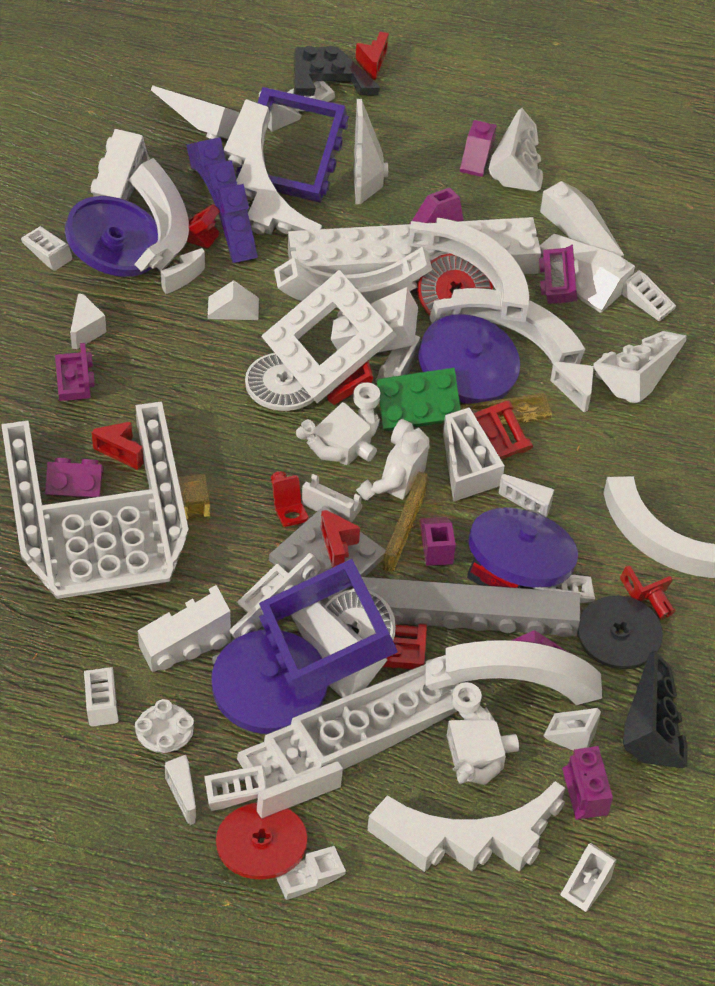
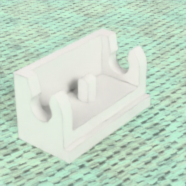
[376,335,420,383]
[302,474,362,523]

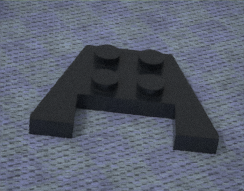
[293,46,380,96]

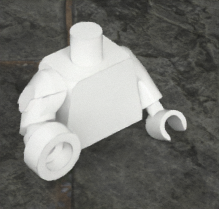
[296,383,380,465]
[356,419,429,500]
[447,682,519,785]

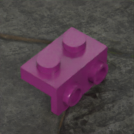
[55,343,95,401]
[45,458,104,498]

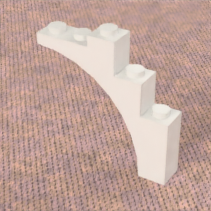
[224,99,323,235]
[368,781,565,872]

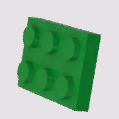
[377,368,460,432]

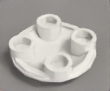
[135,699,194,753]

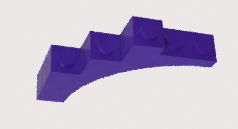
[186,137,258,263]

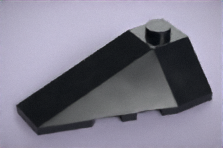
[623,650,688,769]

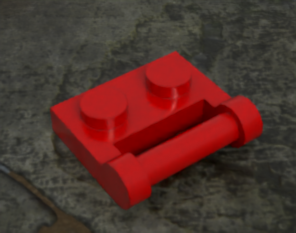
[473,400,533,460]
[382,624,427,669]

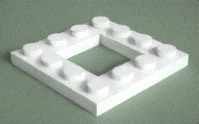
[262,270,397,403]

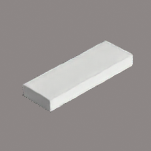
[257,761,343,818]

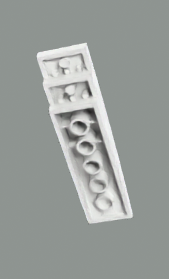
[237,664,459,788]

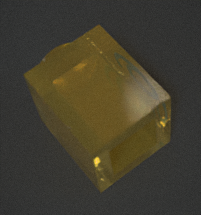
[178,474,210,519]

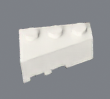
[91,129,150,201]
[331,287,418,353]
[443,408,504,502]
[138,585,231,672]

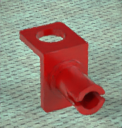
[271,471,309,527]
[620,565,676,620]

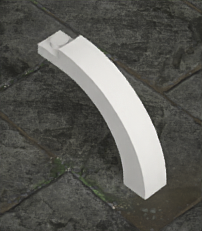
[128,158,189,272]
[408,218,529,323]
[274,247,432,308]
[430,288,585,364]
[604,476,715,578]
[426,641,602,705]

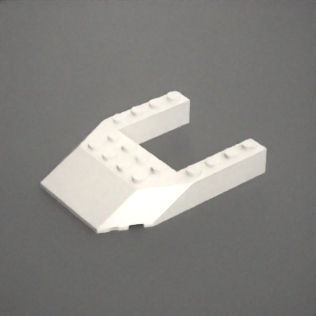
[1,402,189,599]

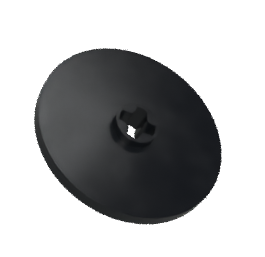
[578,596,663,669]

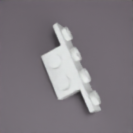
[230,553,321,639]

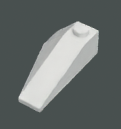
[594,331,686,403]

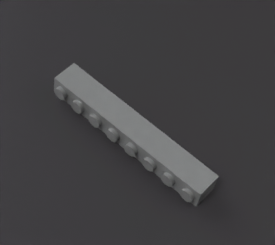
[362,577,580,637]

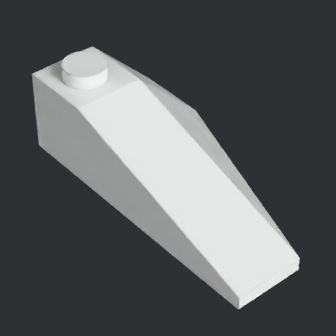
[151,86,240,139]
[353,99,388,204]
[489,108,543,191]
[540,181,624,258]
[540,234,635,313]
[291,601,387,698]

